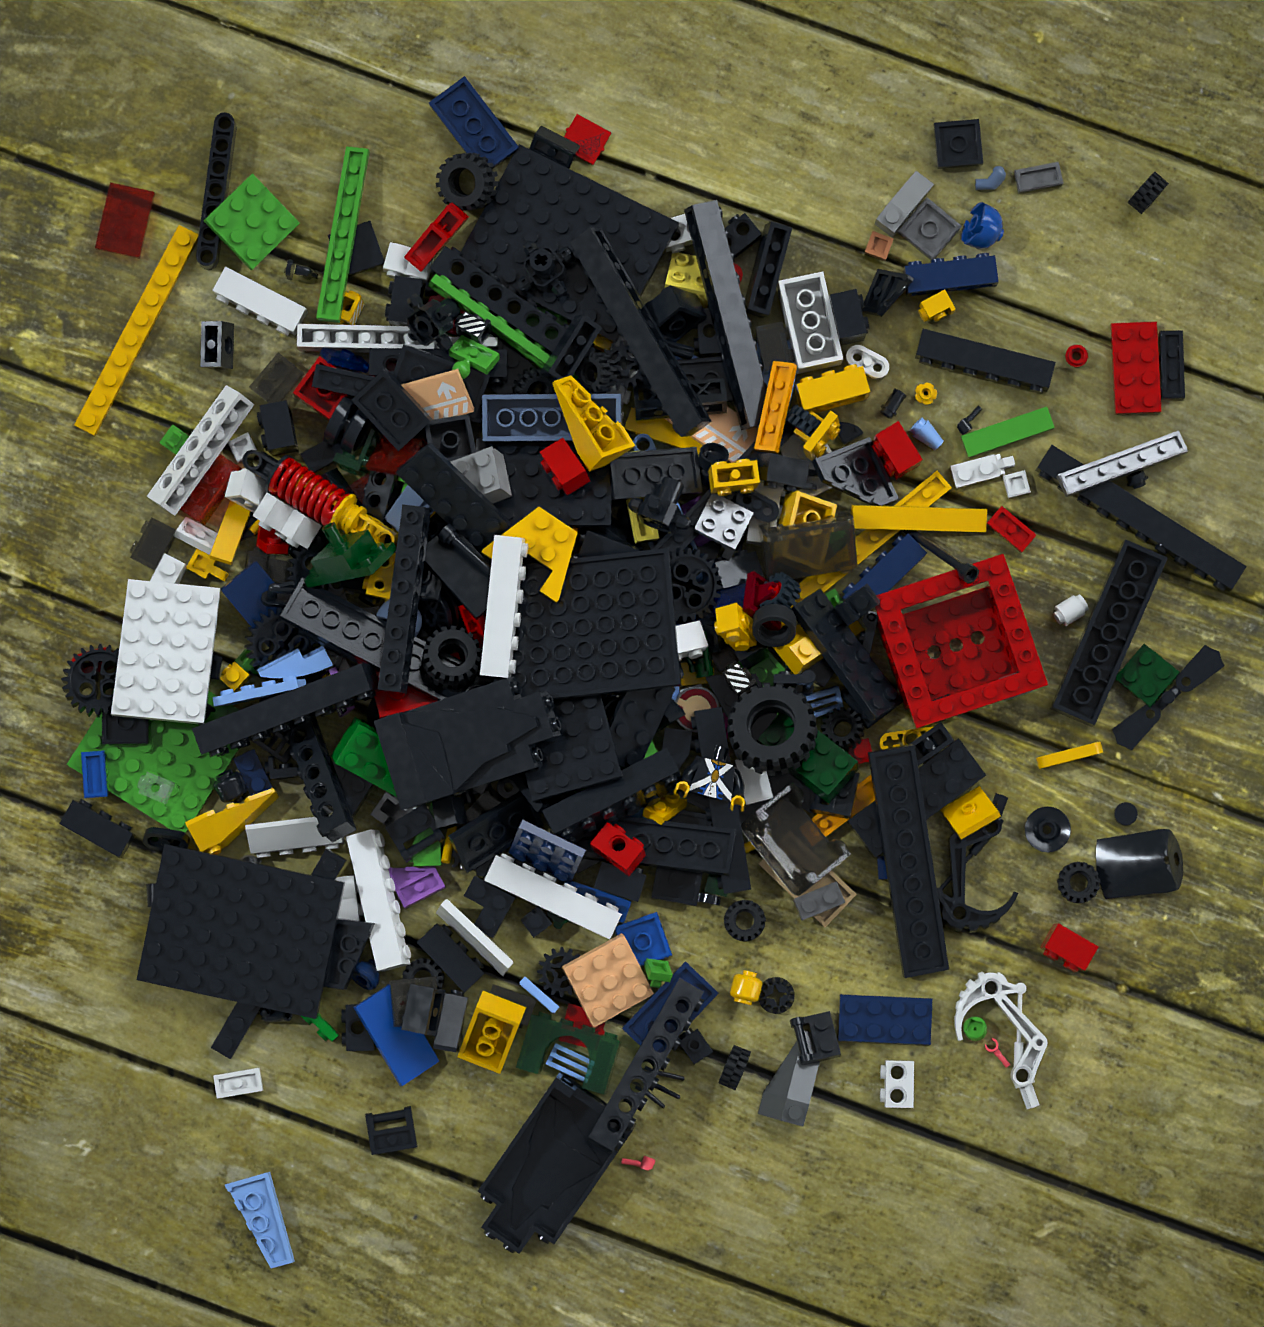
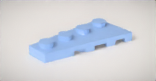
[212,676,306,706]
[225,1172,295,1268]

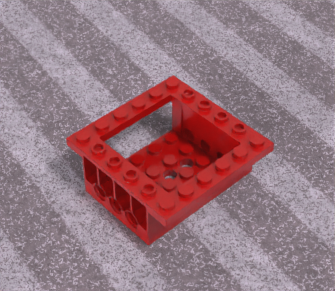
[875,553,1048,729]

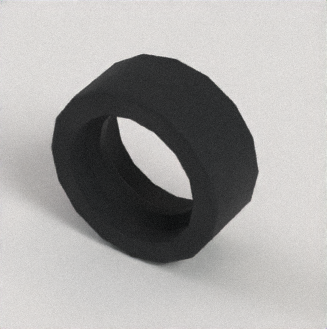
[752,604,796,647]

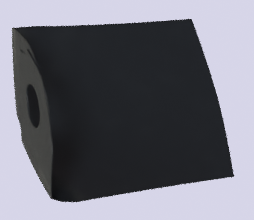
[1096,829,1183,899]

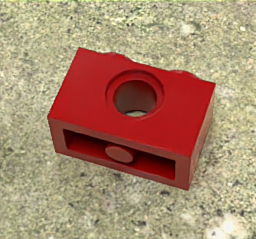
[590,822,646,876]

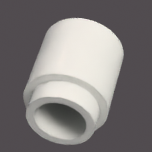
[1053,594,1089,626]

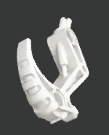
[954,971,1048,1109]

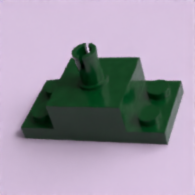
[304,522,397,588]

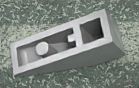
[875,171,934,238]

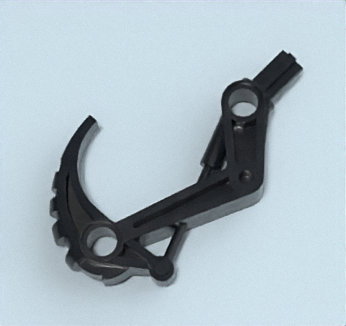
[937,793,1018,933]

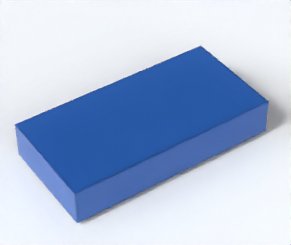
[81,751,108,799]

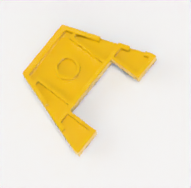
[482,507,577,603]

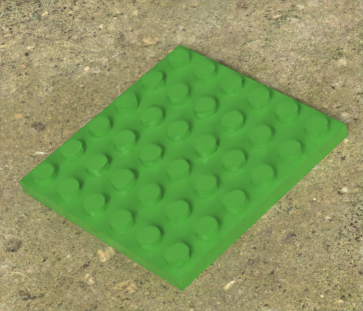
[66,690,239,833]

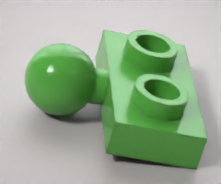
[449,335,500,379]

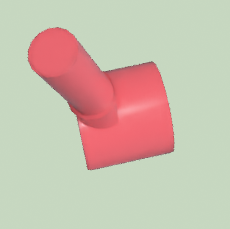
[985,1038,1010,1068]
[621,1155,655,1170]

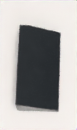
[529,126,580,169]

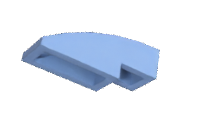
[257,646,333,678]

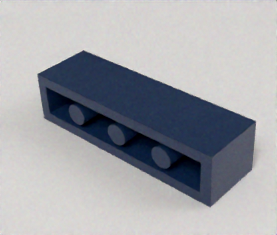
[903,253,999,297]
[842,534,927,619]

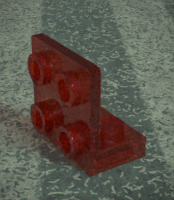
[365,435,426,475]

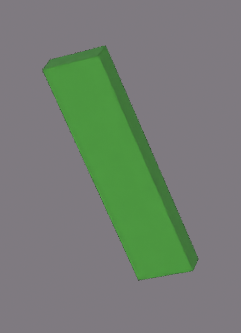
[961,407,1055,458]

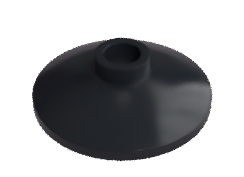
[1025,806,1071,853]

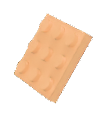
[562,933,654,1027]

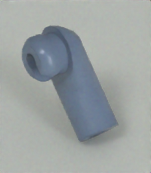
[975,166,1006,190]

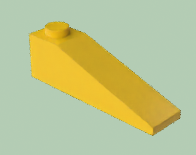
[552,375,635,472]
[773,621,864,674]
[185,788,279,855]

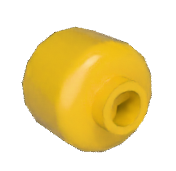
[730,970,762,1005]

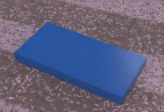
[353,983,439,1086]

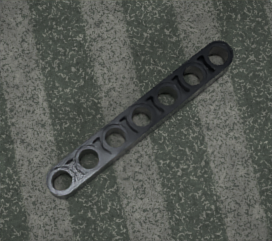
[196,112,237,270]

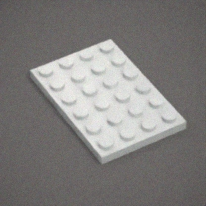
[111,579,221,725]

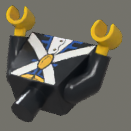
[674,745,745,811]

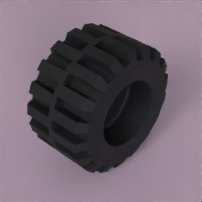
[436,153,499,211]
[422,626,482,689]

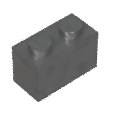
[793,881,845,921]

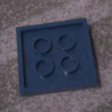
[509,820,586,882]

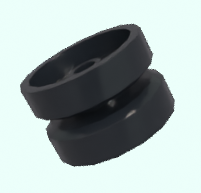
[323,396,371,455]

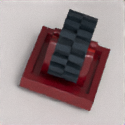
[743,571,801,631]

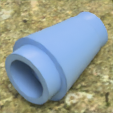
[910,418,944,451]

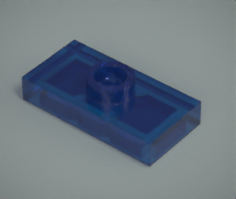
[320,347,369,373]

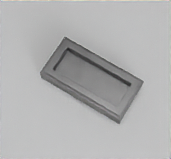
[1014,162,1063,194]

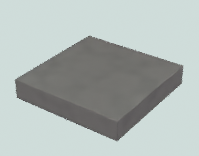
[897,198,962,260]

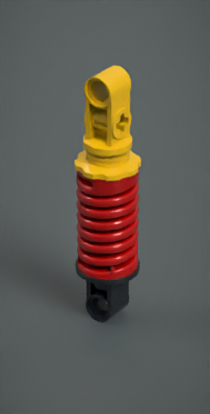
[242,450,399,547]

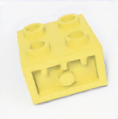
[665,252,708,308]

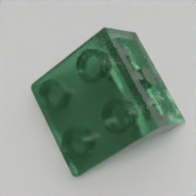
[333,428,381,478]

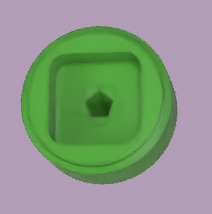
[963,1017,987,1041]

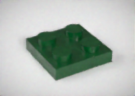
[1115,644,1180,708]

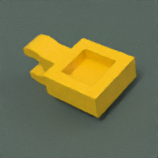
[186,549,229,582]

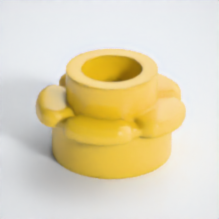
[915,382,937,405]

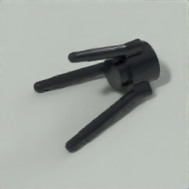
[632,1066,685,1108]

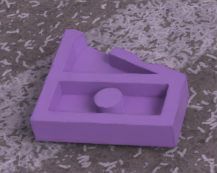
[388,866,446,909]

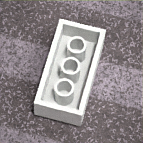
[777,272,843,374]

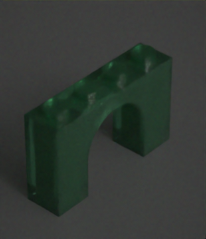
[516,1011,622,1095]

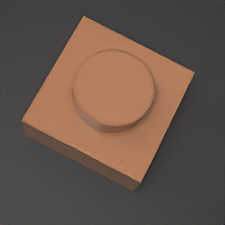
[864,231,894,261]

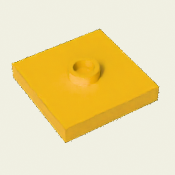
[940,786,1001,840]

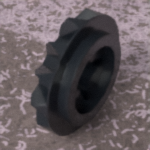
[758,977,795,1014]

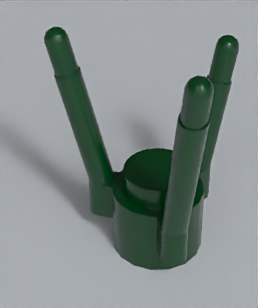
[685,631,714,678]

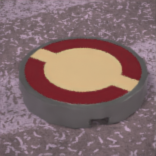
[675,686,719,732]

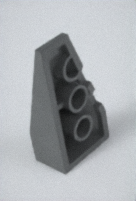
[758,1030,820,1127]

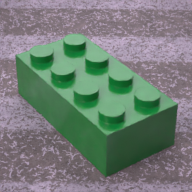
[331,717,397,797]

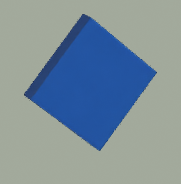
[615,912,672,967]

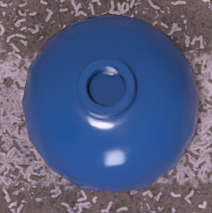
[961,202,1004,249]

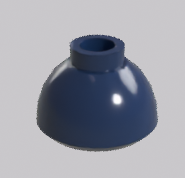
[352,959,380,990]

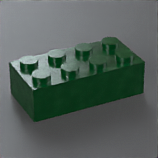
[757,713,859,803]

